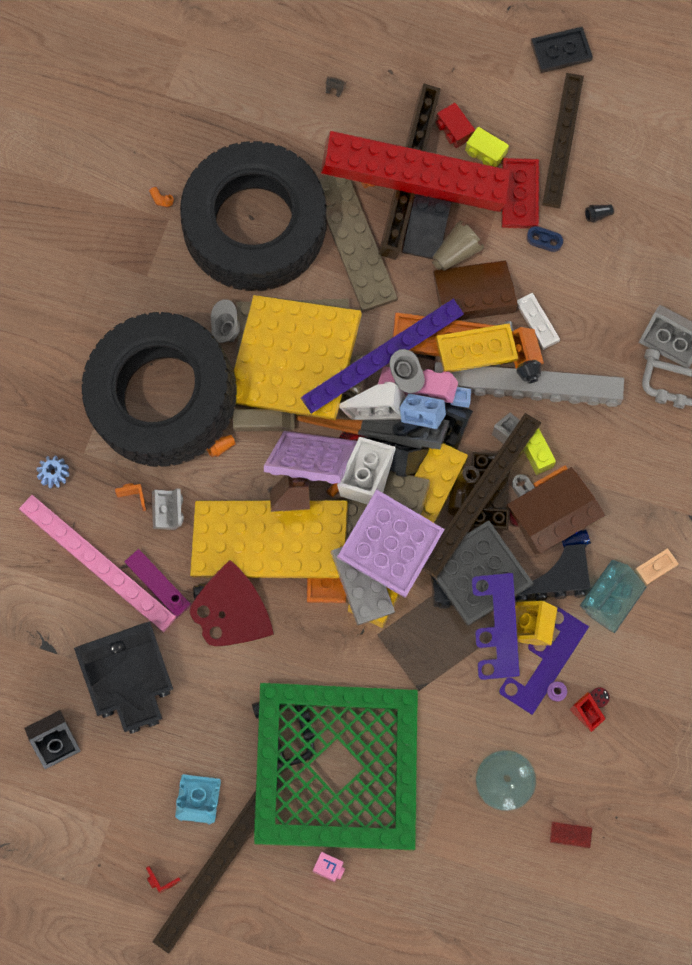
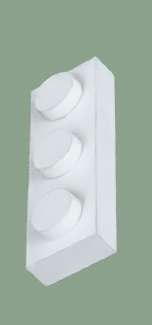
[517,293,560,350]

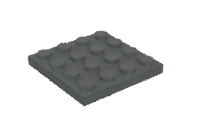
[434,521,533,626]

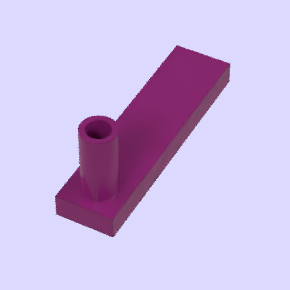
[124,549,191,618]

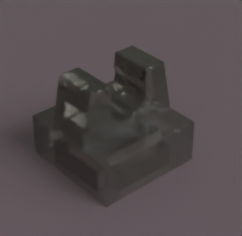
[325,76,347,97]

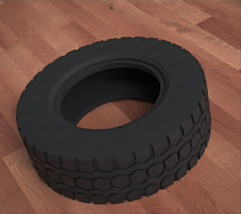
[180,141,327,291]
[82,312,237,467]

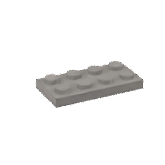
[331,547,395,626]

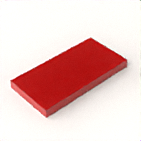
[502,158,539,229]

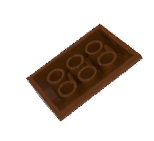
[433,260,517,321]
[506,467,605,555]

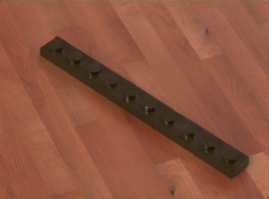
[422,413,541,578]
[152,778,284,954]

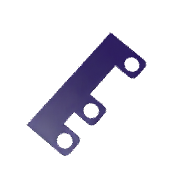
[472,573,520,680]
[499,606,589,715]

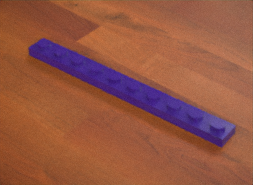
[301,299,464,414]

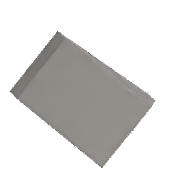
[492,413,520,444]

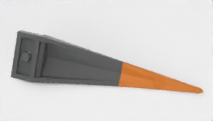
[296,415,449,450]

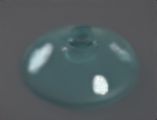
[476,750,536,811]

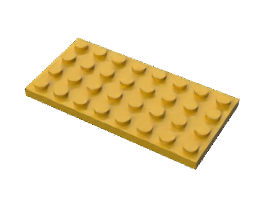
[190,501,348,578]

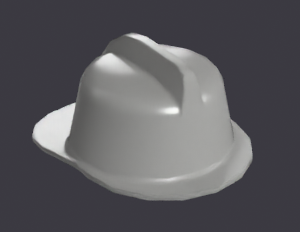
[211,300,241,343]
[389,349,425,393]

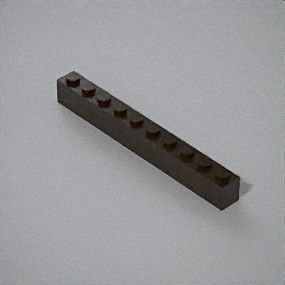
[378,83,441,260]

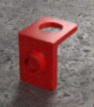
[146,866,181,894]

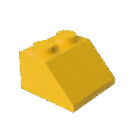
[515,601,557,646]

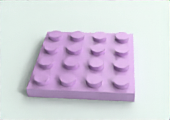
[264,431,357,484]
[337,489,445,598]

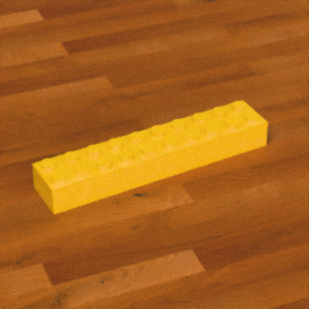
[348,443,468,628]

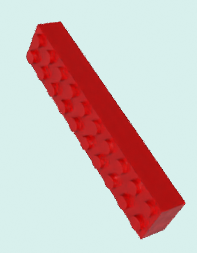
[321,131,510,212]

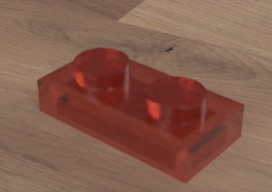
[549,822,592,849]

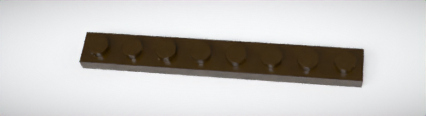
[542,73,584,209]

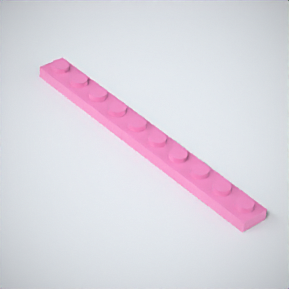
[19,495,176,633]

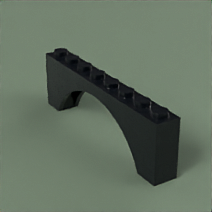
[430,544,591,609]

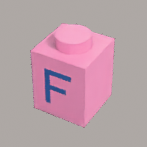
[313,852,345,882]

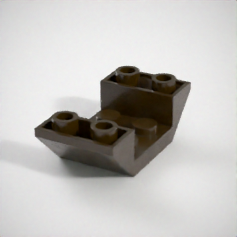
[471,452,510,529]

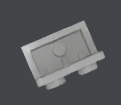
[152,488,184,530]

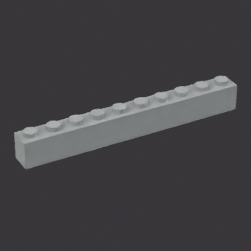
[434,362,624,407]

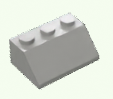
[639,305,692,368]

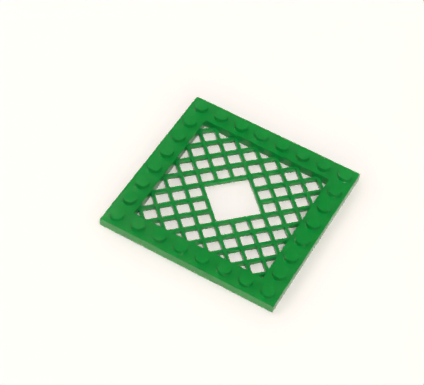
[254,683,418,851]

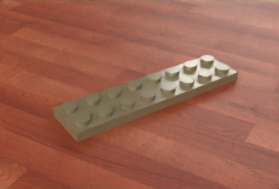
[319,175,397,313]

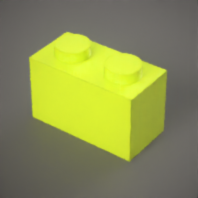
[465,127,509,167]
[524,429,556,475]

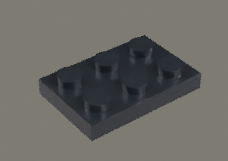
[530,26,593,73]

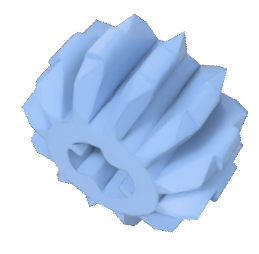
[36,456,70,488]

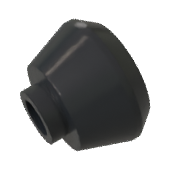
[516,360,542,384]

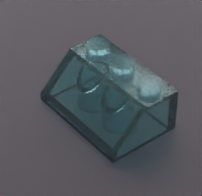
[580,560,647,633]

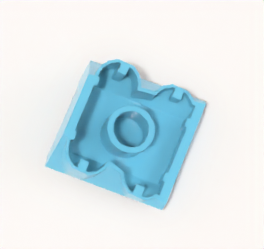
[175,774,221,825]

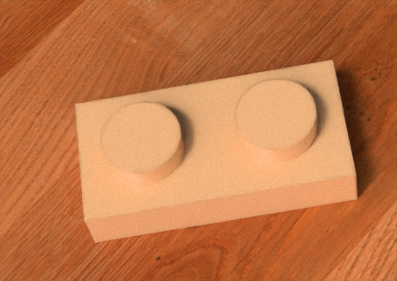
[635,548,679,586]

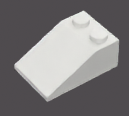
[339,382,407,420]
[337,437,396,504]

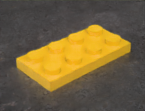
[436,323,518,373]

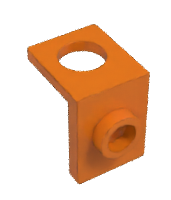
[115,483,146,511]

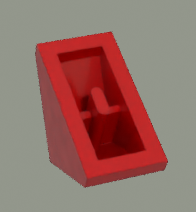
[570,692,605,732]

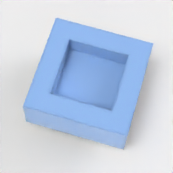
[450,387,471,408]

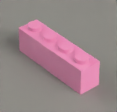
[378,366,458,403]

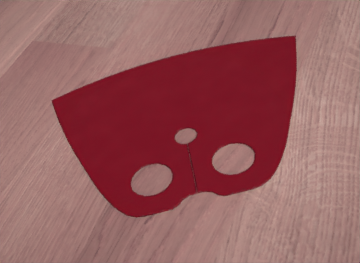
[190,560,274,646]

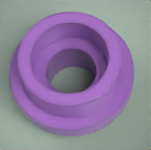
[547,682,567,702]

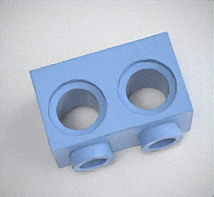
[400,394,446,429]

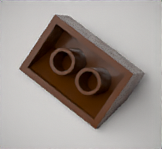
[270,475,310,512]

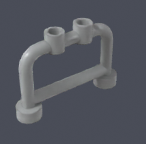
[642,349,692,409]

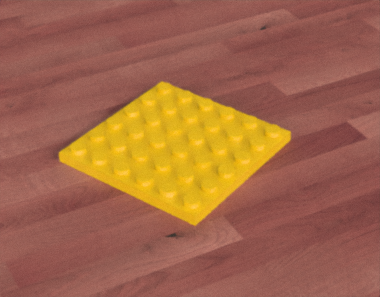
[234,295,362,420]

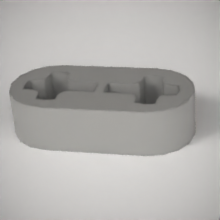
[512,474,535,497]

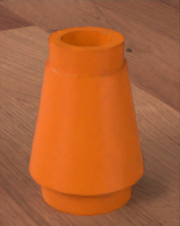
[207,435,235,457]

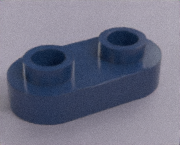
[526,226,563,252]

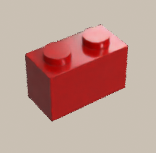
[435,102,475,149]

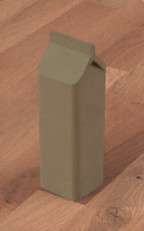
[233,409,294,432]

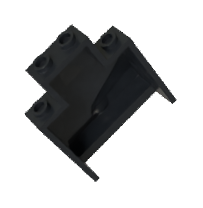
[74,621,173,734]

